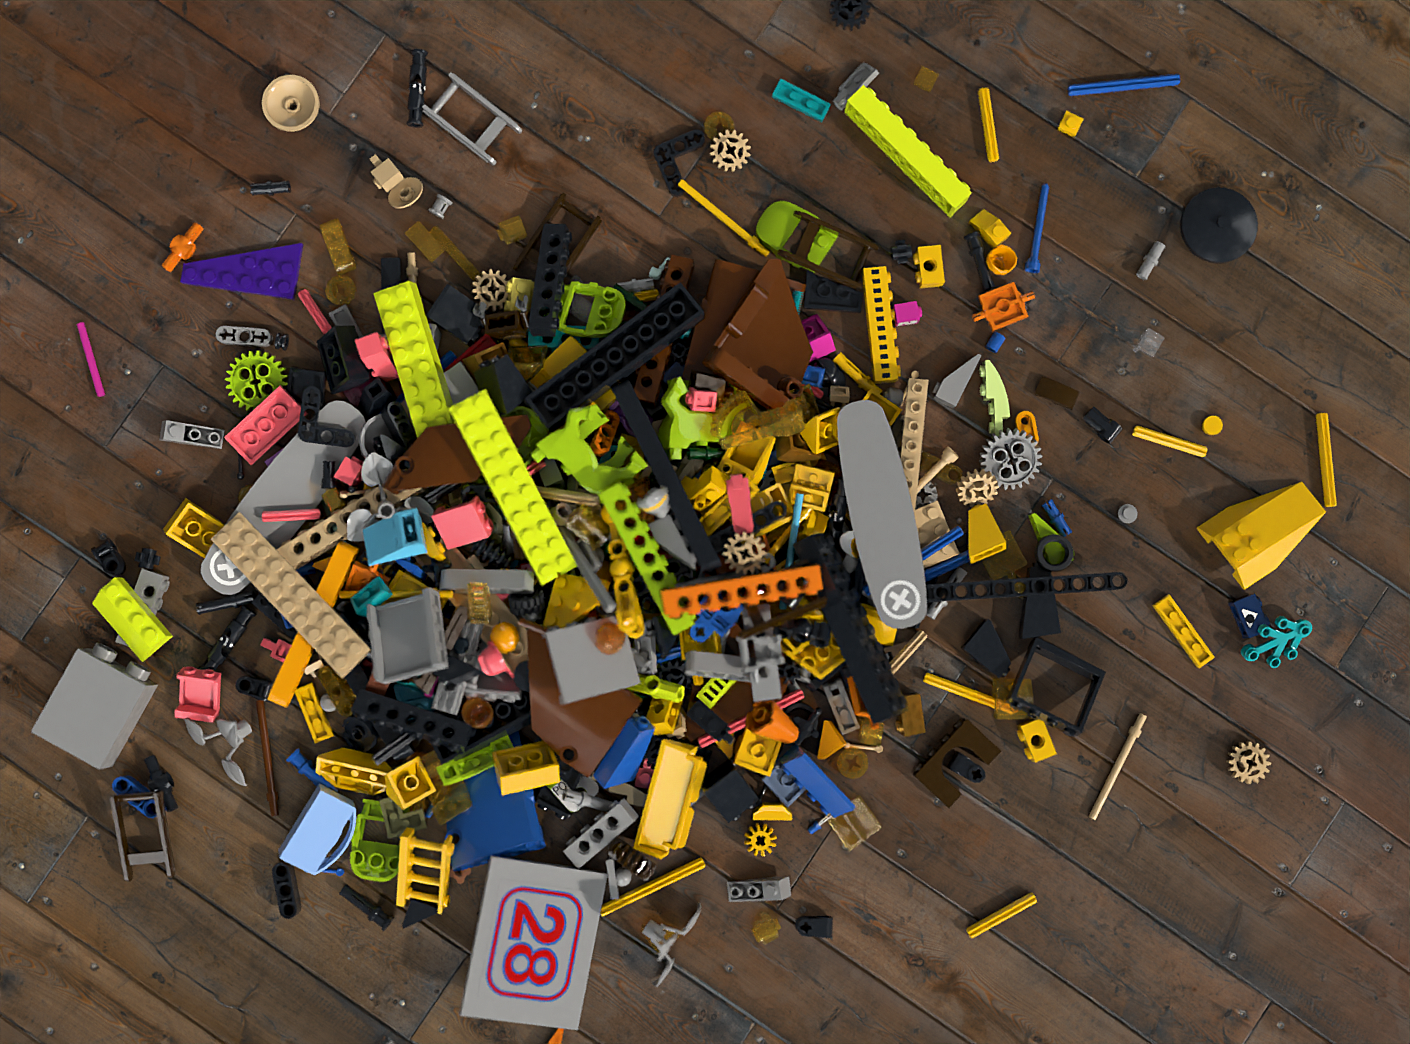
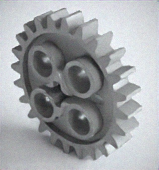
[979,428,1043,490]

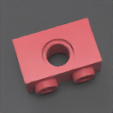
[334,456,364,486]

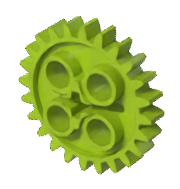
[225,351,289,411]

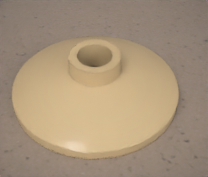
[388,177,423,209]

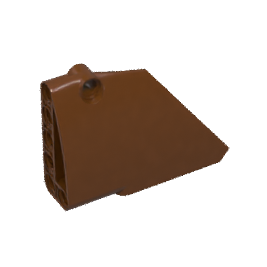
[682,259,806,387]
[702,259,813,417]
[527,630,643,778]

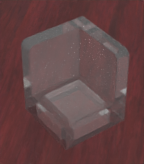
[1133,328,1165,357]

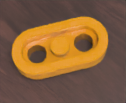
[1015,411,1039,446]

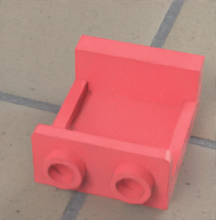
[431,496,494,550]
[175,666,221,723]

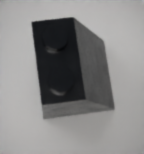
[426,284,489,347]
[474,354,532,417]
[701,759,760,823]

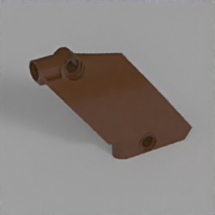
[381,415,531,495]
[684,645,800,742]

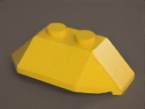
[316,748,392,795]

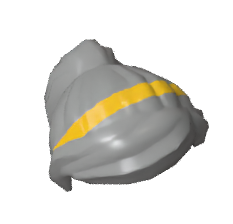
[636,485,669,518]

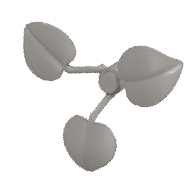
[347,452,434,541]
[184,718,252,786]
[642,902,701,987]

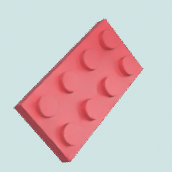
[224,385,308,465]

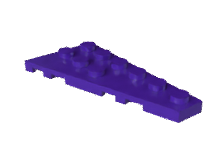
[180,243,303,300]

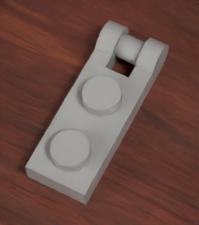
[822,677,860,735]

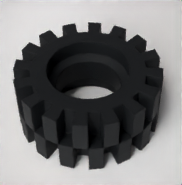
[508,588,545,616]

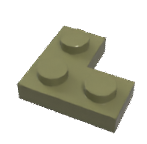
[379,797,428,839]

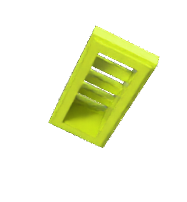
[696,678,737,709]

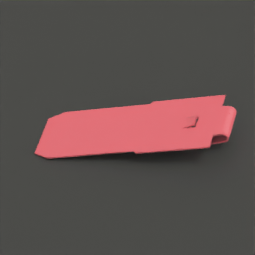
[726,474,754,535]

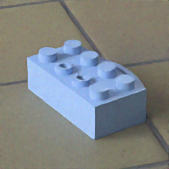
[278,784,356,875]

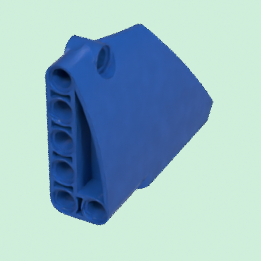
[445,731,546,871]

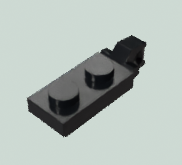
[686,700,736,746]

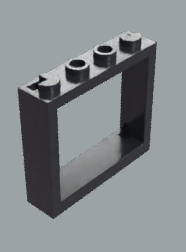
[1005,637,1106,737]

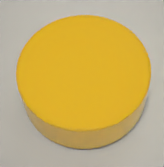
[1202,416,1223,435]

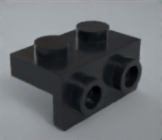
[535,785,573,820]

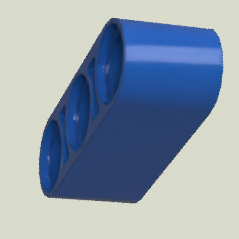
[112,775,166,818]

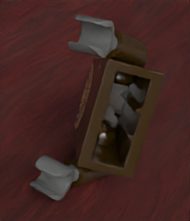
[473,295,530,341]

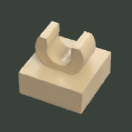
[829,385,850,408]
[466,554,489,570]
[304,652,325,678]
[666,712,686,739]

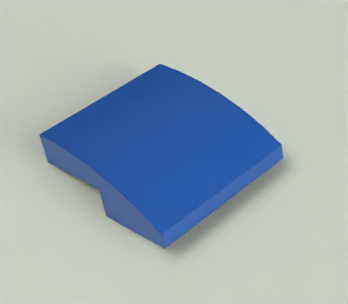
[395,557,427,581]

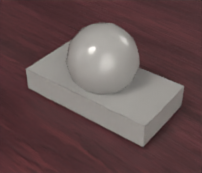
[576,534,605,573]
[605,857,632,899]

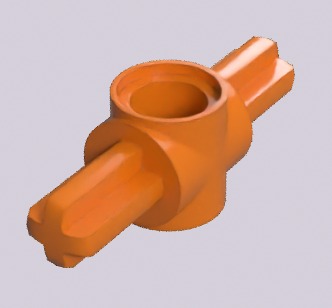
[162,222,204,272]

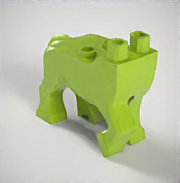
[658,377,751,460]
[531,404,648,503]

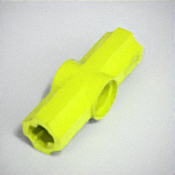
[627,673,685,703]

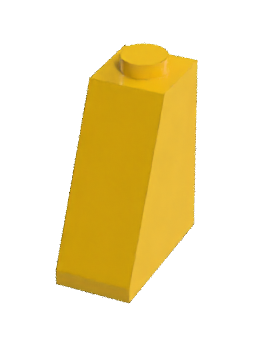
[968,503,1006,564]

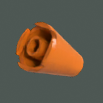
[745,699,799,744]

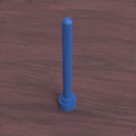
[1024,184,1049,273]

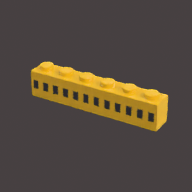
[862,266,901,384]

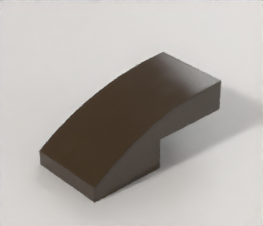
[1035,376,1080,410]

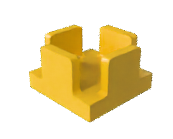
[732,727,782,777]

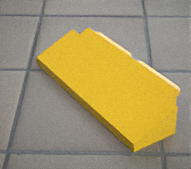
[633,739,707,859]

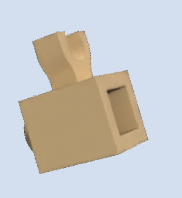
[370,154,404,192]

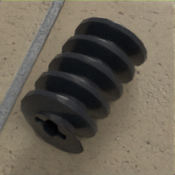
[470,538,514,570]

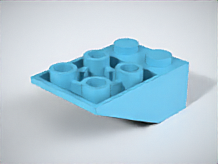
[363,508,427,566]

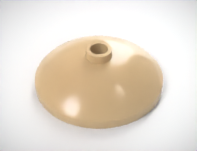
[262,75,320,132]

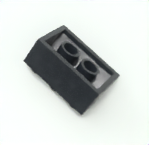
[316,325,370,394]

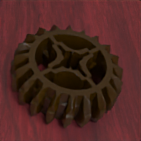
[606,838,656,880]

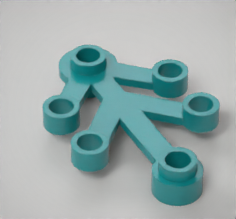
[1241,616,1312,668]

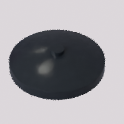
[1180,187,1258,264]

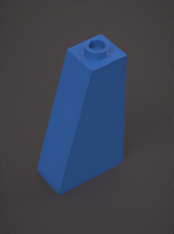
[593,716,655,789]

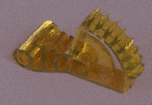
[711,389,805,449]

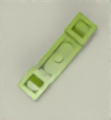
[436,735,514,786]

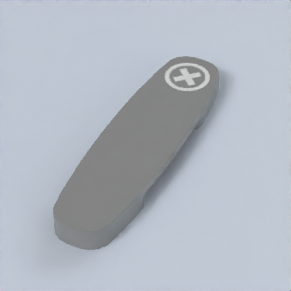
[837,400,927,628]
[201,401,366,595]

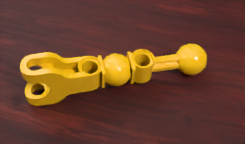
[601,501,644,638]

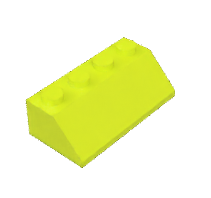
[92,577,173,662]

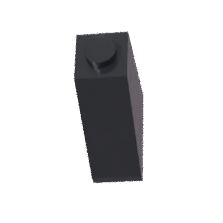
[961,619,1012,678]

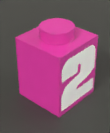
[892,301,922,327]

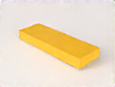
[295,682,334,743]

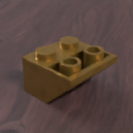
[895,693,926,737]

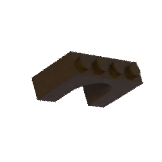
[912,718,1001,808]

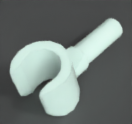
[649,257,670,280]

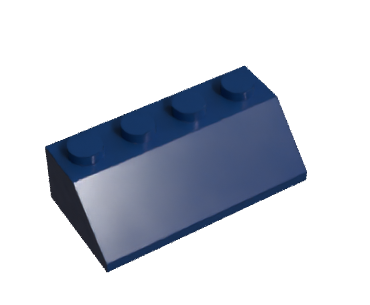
[779,743,856,818]

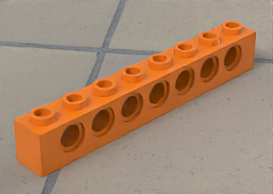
[660,564,823,618]

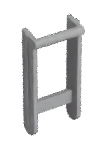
[422,72,522,166]

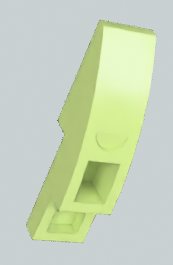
[979,360,1010,438]

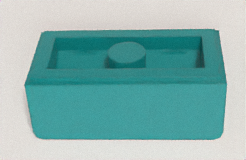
[350,576,393,617]

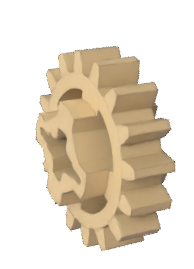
[710,130,751,172]
[471,269,510,312]
[956,469,999,507]
[723,531,766,575]
[1226,741,1271,784]

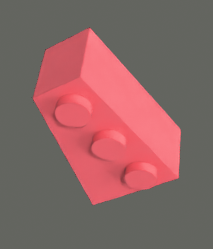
[355,332,399,382]

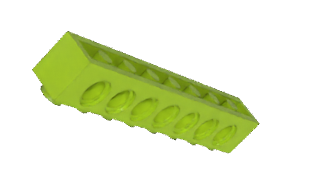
[599,482,696,635]

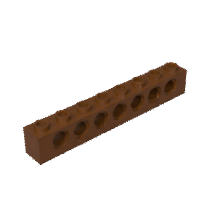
[632,255,695,407]

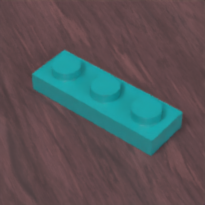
[772,79,831,122]

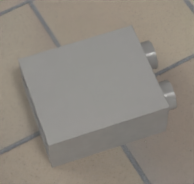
[31,643,158,769]

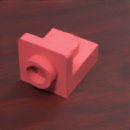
[685,387,717,412]

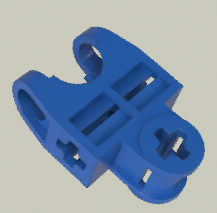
[690,590,744,642]

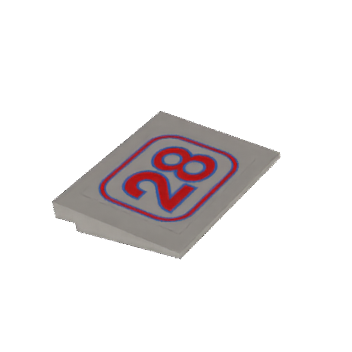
[460,856,607,1030]

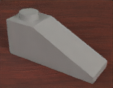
[932,354,981,409]

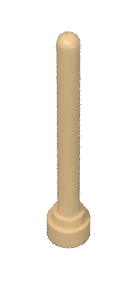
[917,447,959,493]

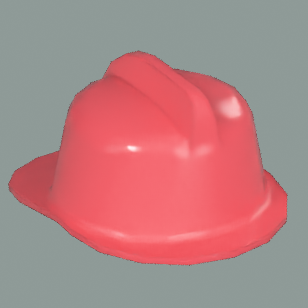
[477,641,514,678]

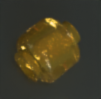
[751,915,781,944]

